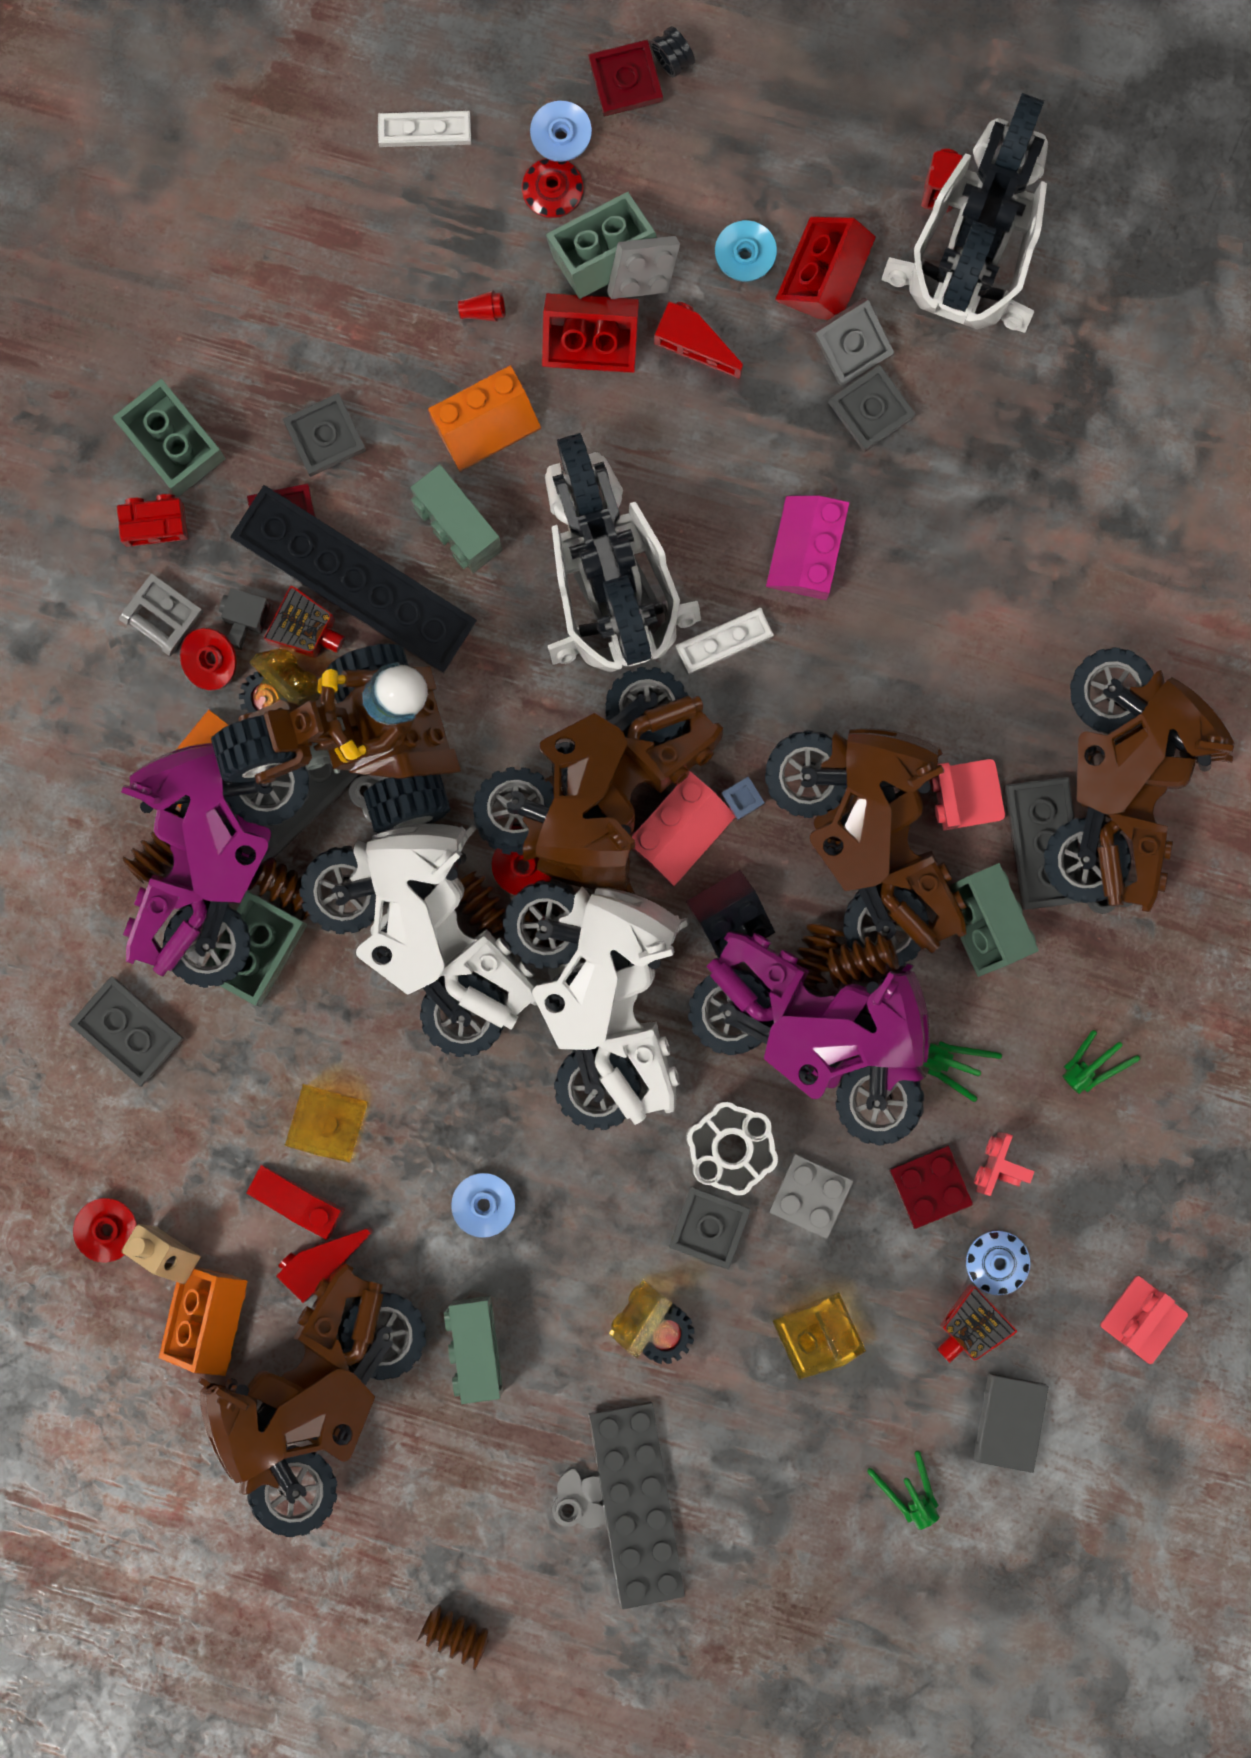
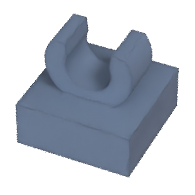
[721,776,765,821]

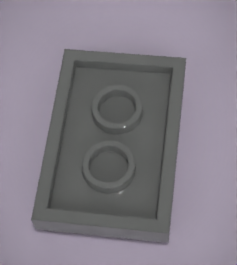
[69,976,184,1087]

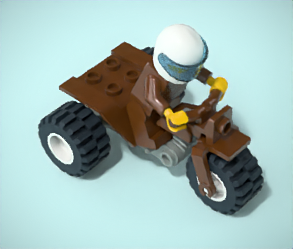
[211,644,461,833]

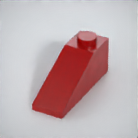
[654,301,743,379]
[246,1165,345,1239]
[276,1227,374,1303]

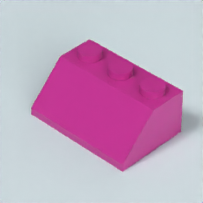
[766,495,850,601]

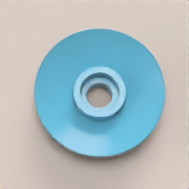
[715,220,777,282]

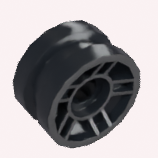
[650,26,695,78]

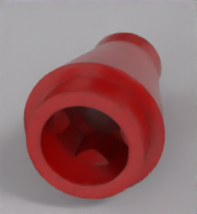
[458,290,505,322]

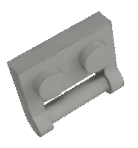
[119,573,204,656]

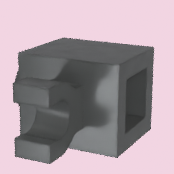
[219,588,271,650]

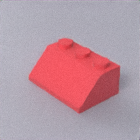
[632,771,735,886]

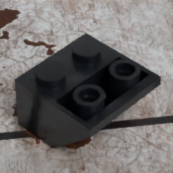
[686,870,776,959]

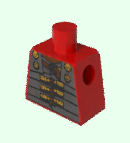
[264,586,345,658]
[937,1284,1017,1363]

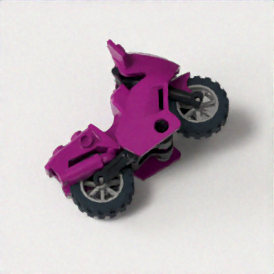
[121,743,309,988]
[688,931,930,1146]

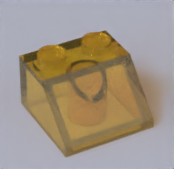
[285,1084,368,1163]
[772,1292,866,1380]

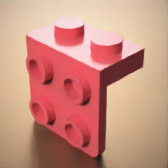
[930,759,1005,831]

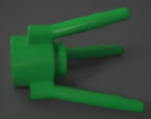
[1062,1030,1140,1094]
[923,1041,1002,1102]
[867,1451,940,1530]

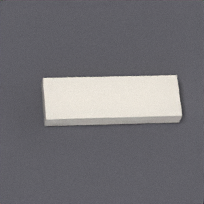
[378,111,471,147]
[675,608,774,675]

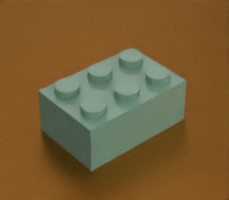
[546,192,657,299]
[112,378,226,498]
[410,464,503,574]
[949,863,1039,977]
[205,891,308,1007]
[444,1295,503,1404]

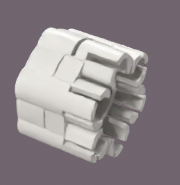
[686,1102,778,1195]

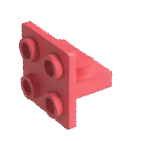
[974,1132,1035,1196]
[1100,1276,1188,1364]

